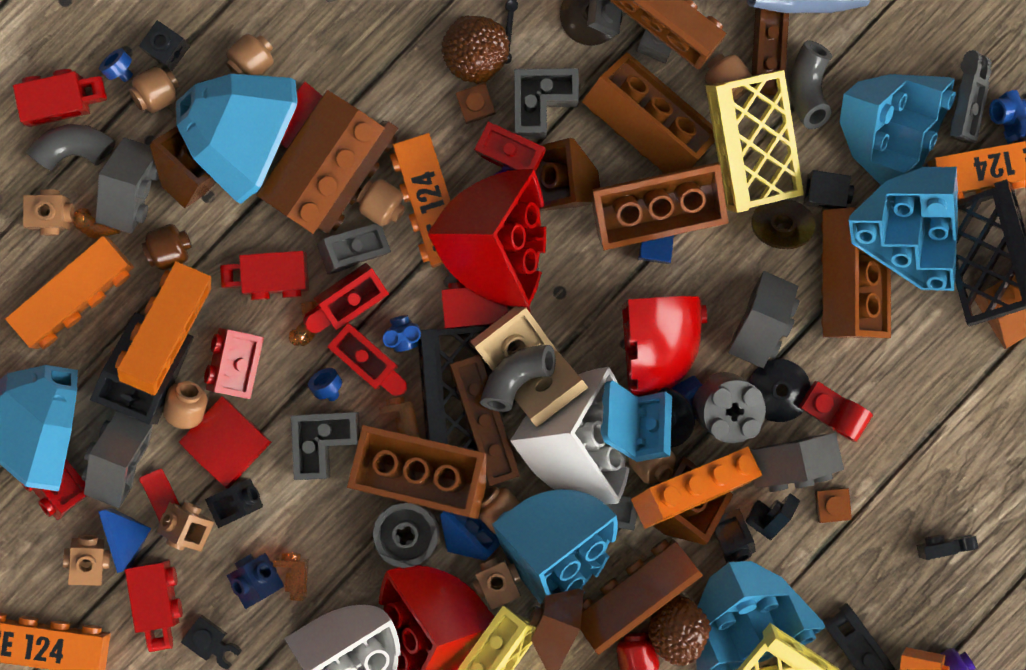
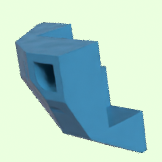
[176,74,298,204]
[840,74,956,185]
[849,167,958,291]
[0,365,78,491]
[696,561,825,670]

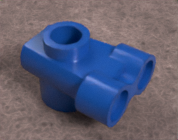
[989,90,1026,144]
[382,315,421,352]

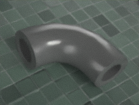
[790,40,832,129]
[26,124,116,171]
[480,345,556,412]

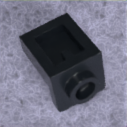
[205,479,263,528]
[745,493,800,541]
[714,508,756,563]

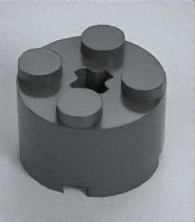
[692,372,766,443]
[373,501,439,568]

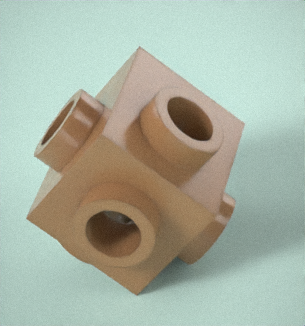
[23,189,75,236]
[157,501,214,552]
[63,534,110,586]
[472,556,521,610]

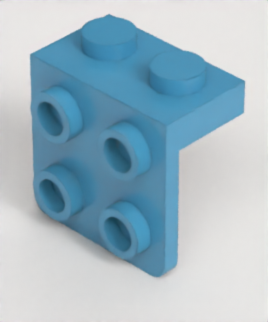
[601,381,672,462]

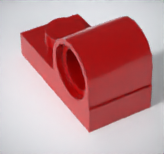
[474,121,546,172]
[798,381,873,442]

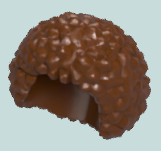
[441,15,510,84]
[648,595,711,666]

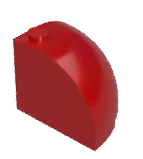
[427,169,546,307]
[622,296,707,397]
[379,565,494,670]

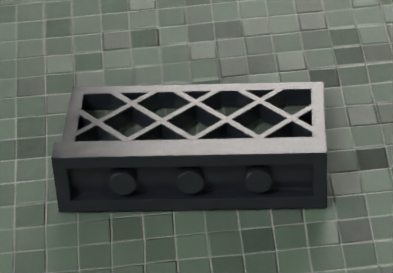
[955,179,1026,327]
[418,325,503,451]

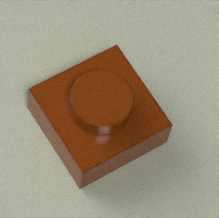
[456,83,496,124]
[815,488,852,523]

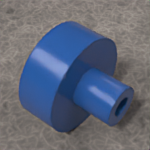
[99,48,133,82]
[308,368,342,401]

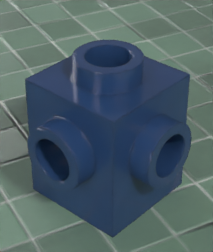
[226,553,284,609]

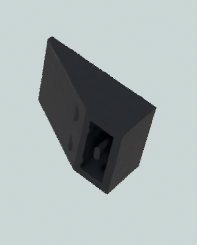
[90,312,194,424]

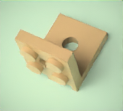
[470,307,588,428]

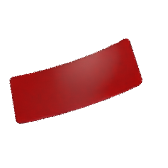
[139,469,179,523]

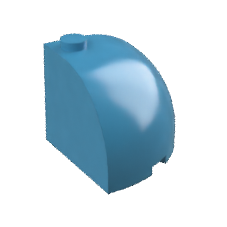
[492,489,618,604]

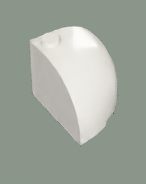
[510,367,630,505]
[284,605,401,670]

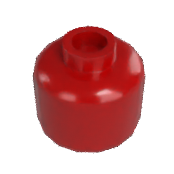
[616,632,660,670]

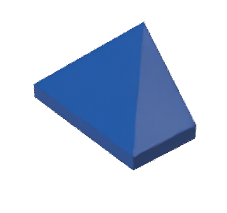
[98,508,151,573]
[440,511,500,560]

